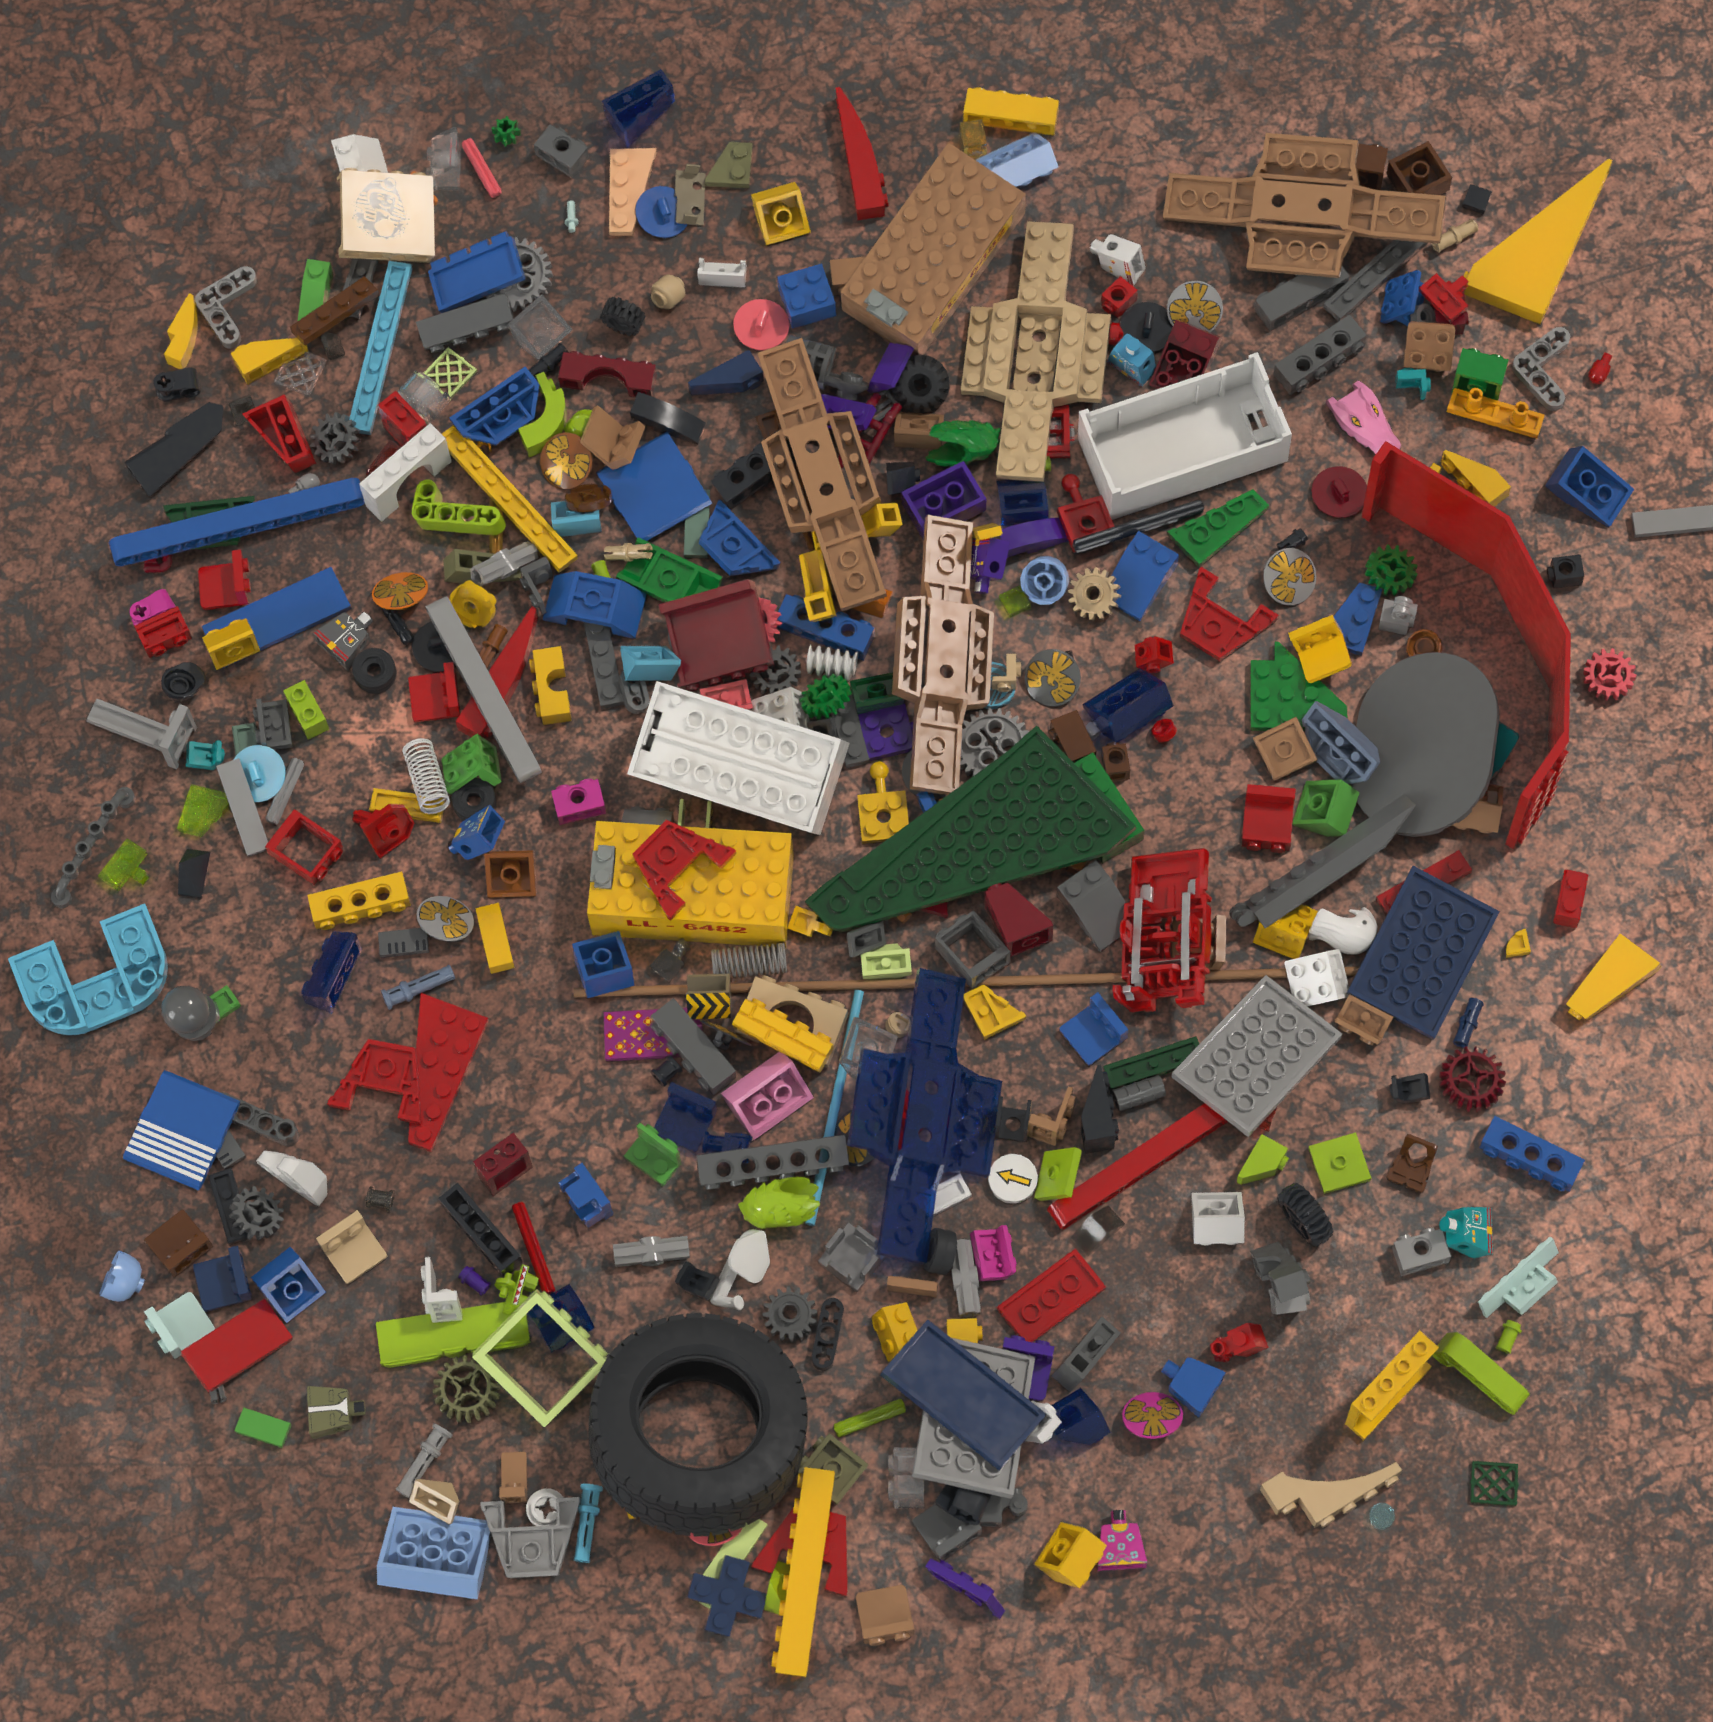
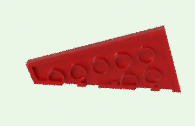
[408,993,489,1153]

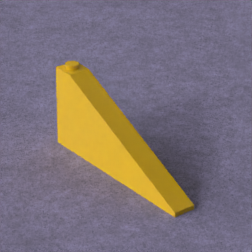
[1464,159,1613,325]

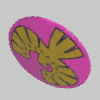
[1122,1392,1183,1439]

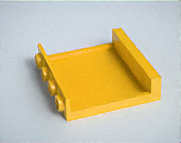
[1345,1330,1439,1441]

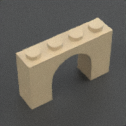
[735,975,849,1068]

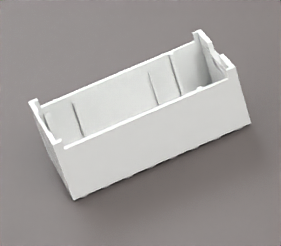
[1078,352,1292,520]

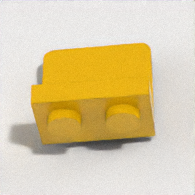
[1288,615,1352,683]

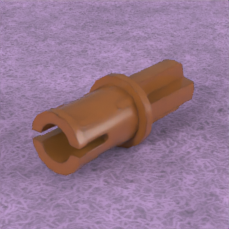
[479,624,508,668]

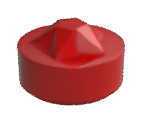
[1108,322,1124,346]
[1152,718,1177,742]

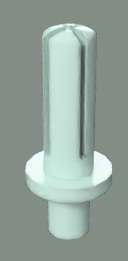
[565,201,579,233]

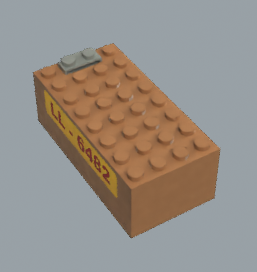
[840,142,1026,356]

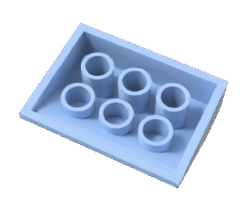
[377,1507,491,1599]

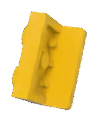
[871,1302,918,1362]

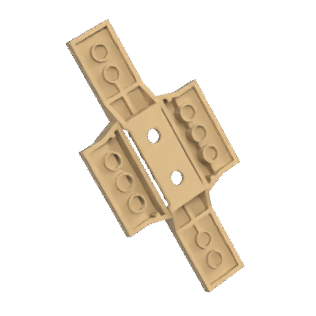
[961,221,1111,482]

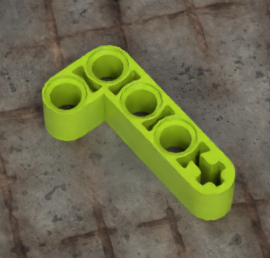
[412,480,506,535]
[1432,1332,1530,1415]

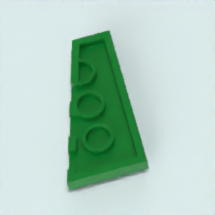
[1167,489,1269,567]

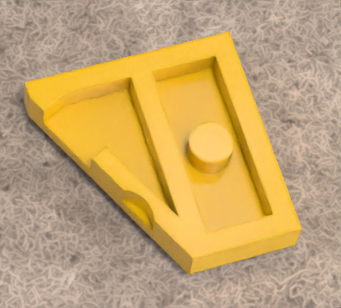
[962,984,1026,1040]

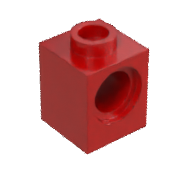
[1101,276,1138,318]

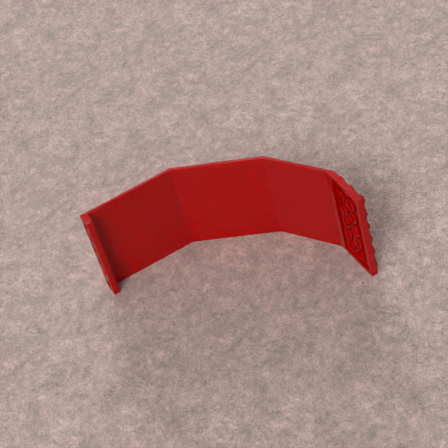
[1361,441,1571,849]

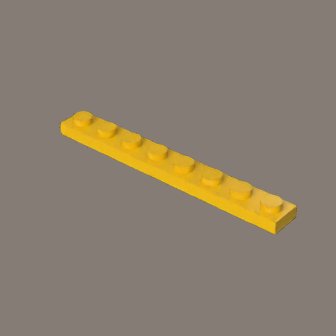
[442,425,578,573]

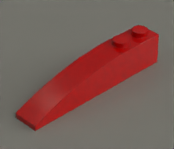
[836,87,889,220]
[455,606,538,739]

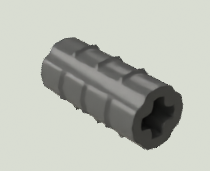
[1112,1075,1166,1111]

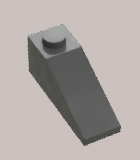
[1052,1317,1121,1392]

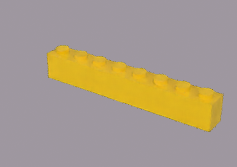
[771,1467,835,1677]

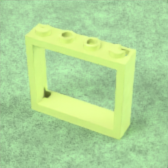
[472,1289,608,1427]

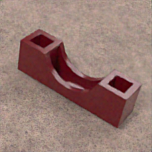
[558,351,657,398]

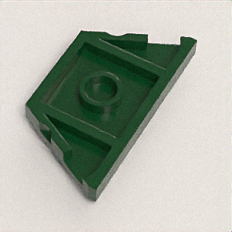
[163,496,255,550]

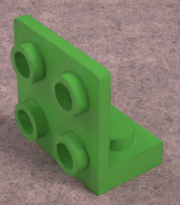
[442,734,502,794]
[624,1123,681,1187]

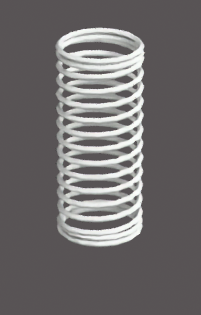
[402,738,450,814]

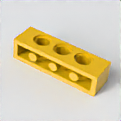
[307,871,411,930]

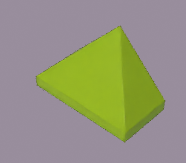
[764,1561,791,1615]

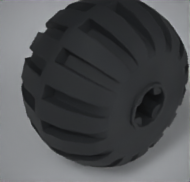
[892,355,950,413]

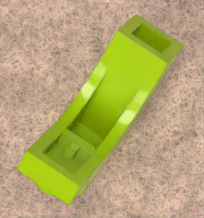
[518,372,567,458]

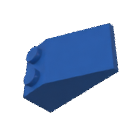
[1545,446,1634,527]
[1111,531,1179,621]

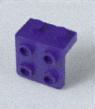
[1003,1335,1054,1401]

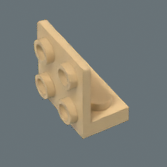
[316,1210,388,1284]

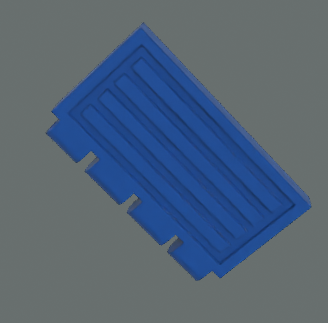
[428,231,525,313]

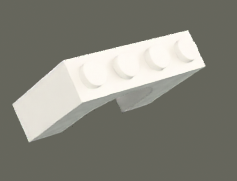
[359,423,452,522]

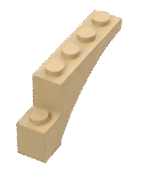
[1260,1462,1402,1528]

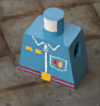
[1107,334,1156,387]

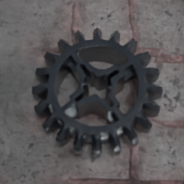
[1277,1183,1334,1247]

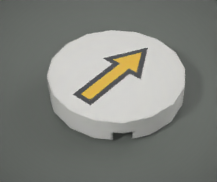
[988,1154,1038,1204]

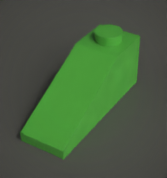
[298,259,334,337]

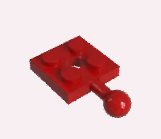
[1057,474,1114,553]

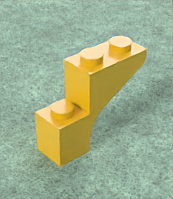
[811,503,903,550]
[799,549,837,622]

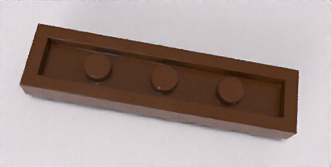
[290,276,380,346]

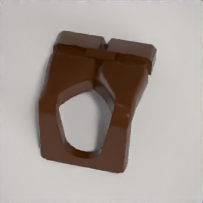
[1386,1134,1438,1193]

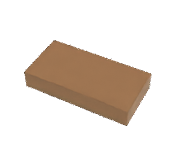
[887,1276,938,1297]

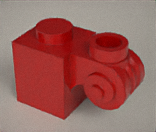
[1210,1323,1268,1362]

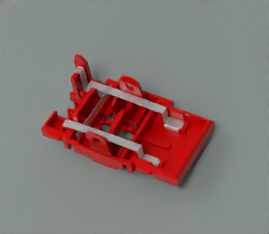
[1112,848,1212,1012]

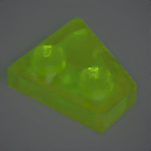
[177,784,229,837]

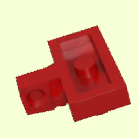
[1419,273,1469,324]

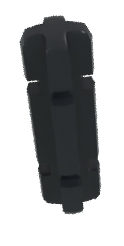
[382,608,414,645]

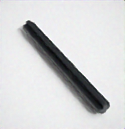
[1073,500,1204,553]

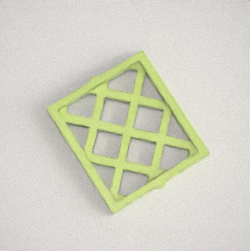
[420,347,477,401]

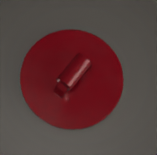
[1311,466,1367,518]

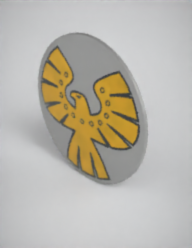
[1167,281,1223,332]
[1263,548,1316,605]
[416,896,474,941]

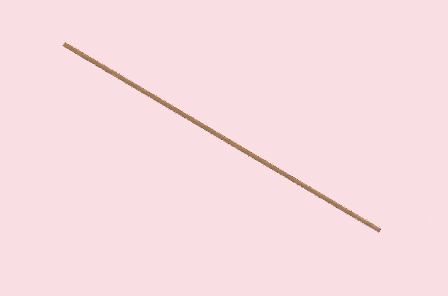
[573,966,1360,997]

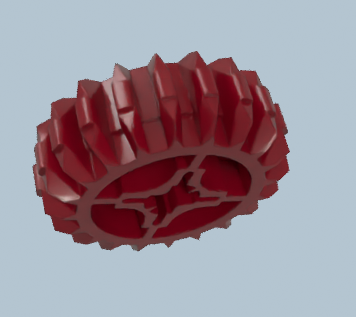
[1438,1046,1506,1112]

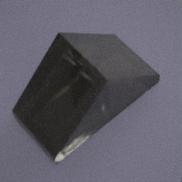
[1071,1206,1125,1256]

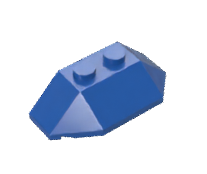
[449,366,539,446]

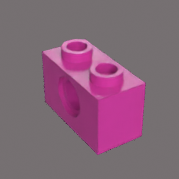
[551,779,606,825]

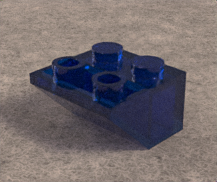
[996,479,1049,526]

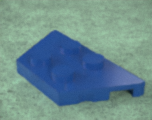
[699,500,781,576]

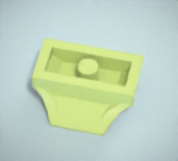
[861,944,912,980]

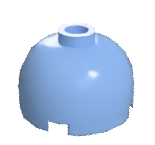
[1020,556,1069,605]
[99,1250,145,1302]

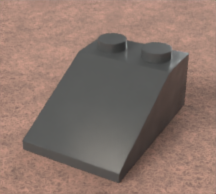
[1057,860,1126,952]

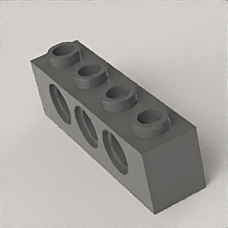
[1273,314,1367,395]

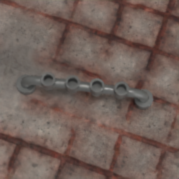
[51,787,136,908]

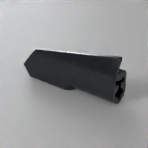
[124,402,224,497]
[935,1484,992,1525]

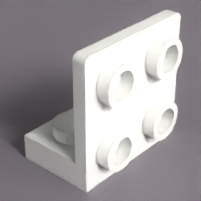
[751,687,809,729]
[1284,949,1349,1006]
[421,1257,462,1323]

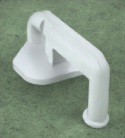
[710,1229,770,1310]

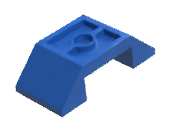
[543,571,647,639]

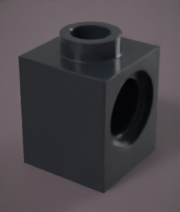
[1547,554,1585,589]

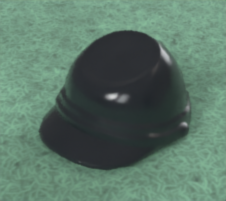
[161,662,206,702]

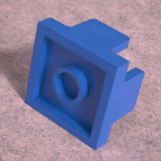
[559,1163,613,1228]

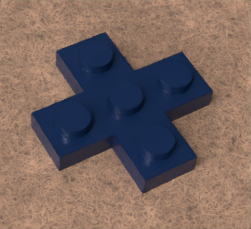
[686,1555,767,1637]

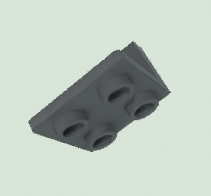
[912,1504,982,1562]

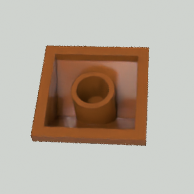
[484,850,536,898]

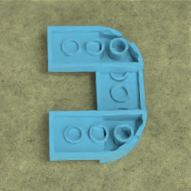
[8,904,168,1035]

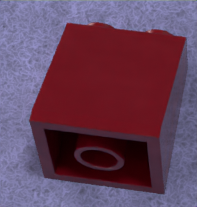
[985,883,1053,957]

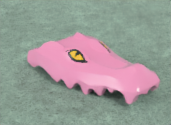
[1326,381,1401,454]

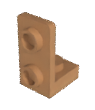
[499,1452,527,1503]

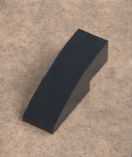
[630,392,706,445]

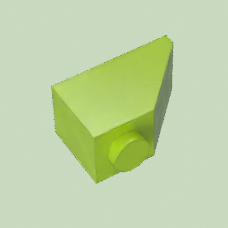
[1237,1134,1289,1185]

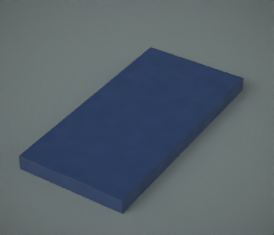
[880,1319,1047,1471]

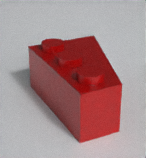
[242,394,316,473]

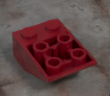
[1149,319,1223,389]

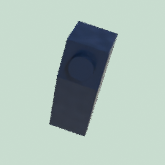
[688,350,764,396]

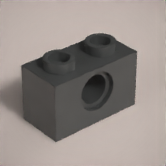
[534,124,589,178]

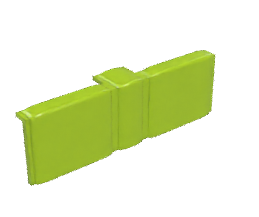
[376,1302,530,1368]

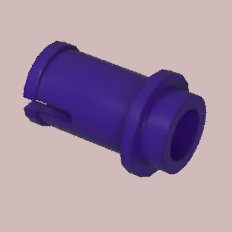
[458,1266,491,1296]

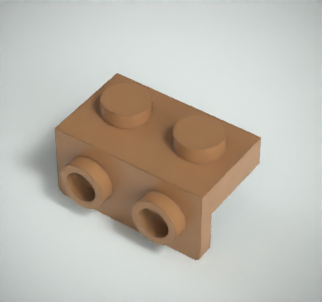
[1334,994,1394,1045]

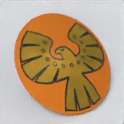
[372,572,428,610]

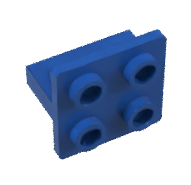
[1380,270,1424,326]

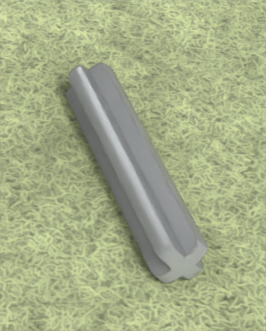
[265,758,304,825]

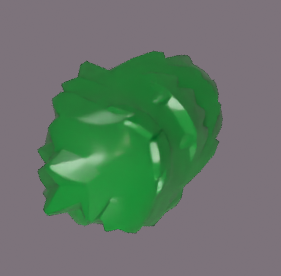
[925,420,1001,467]

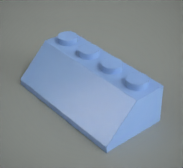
[975,132,1058,187]

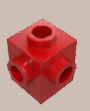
[1135,636,1174,673]

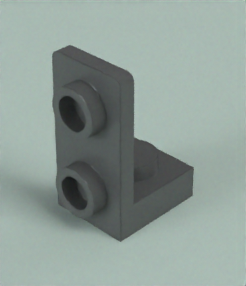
[519,556,554,615]

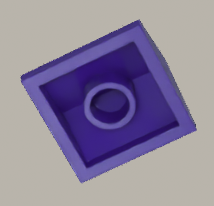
[867,343,914,393]

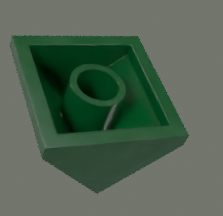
[850,672,904,717]

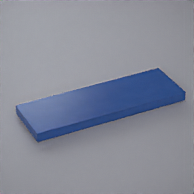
[202,567,352,668]

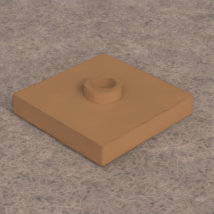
[1253,717,1318,782]

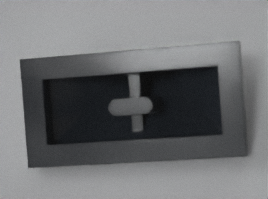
[178,849,211,899]

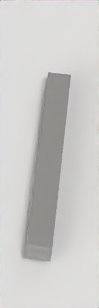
[425,596,542,784]

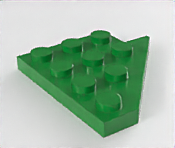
[1250,641,1347,732]

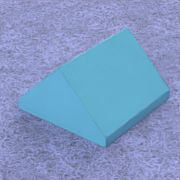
[551,501,602,537]
[620,646,681,681]

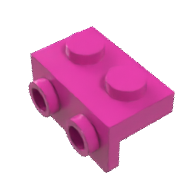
[970,1225,1016,1281]

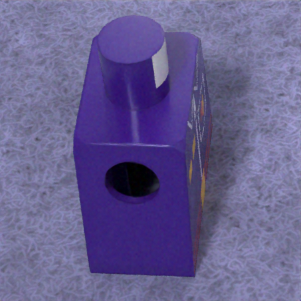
[970,538,1010,594]

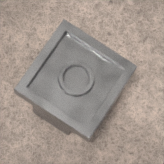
[818,1222,888,1293]

